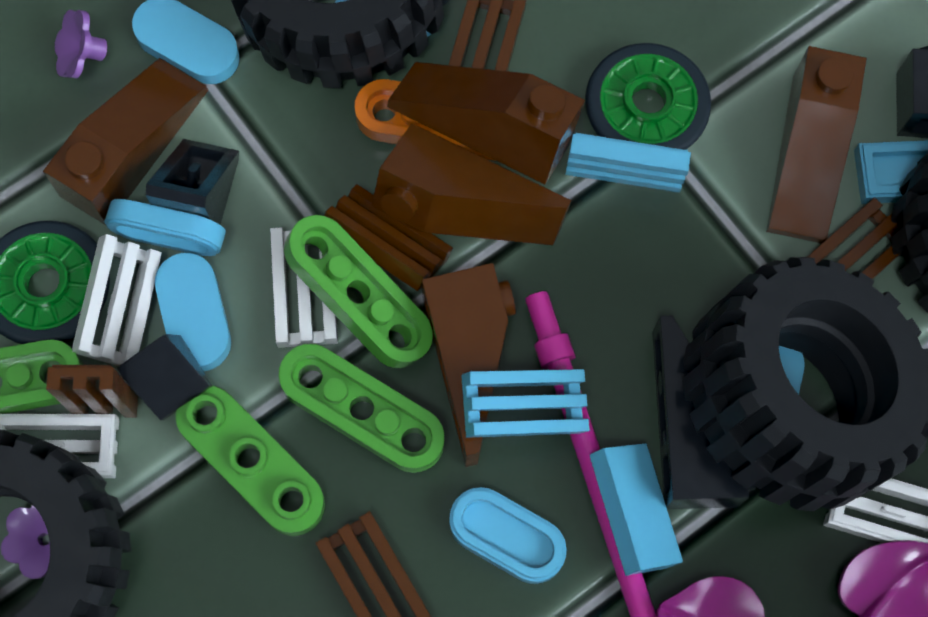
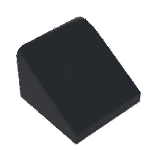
[117,334,212,420]

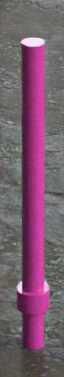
[525,291,657,617]

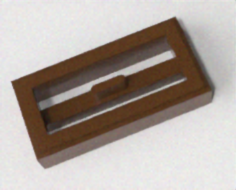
[449,0,526,71]
[324,184,453,291]
[808,197,900,279]
[46,365,138,418]
[316,511,431,617]

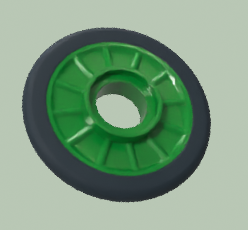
[585,43,711,150]
[0,221,110,344]

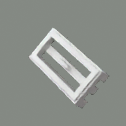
[270,227,338,348]
[72,234,162,366]
[0,414,119,478]
[823,478,928,543]

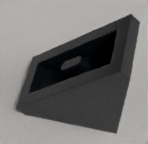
[145,139,239,225]

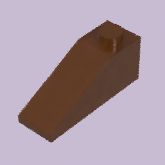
[766,46,867,244]
[43,58,208,225]
[387,62,585,185]
[371,124,572,245]
[422,263,516,467]

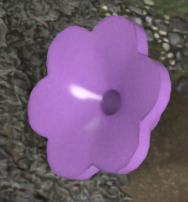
[55,9,107,79]
[1,505,50,579]

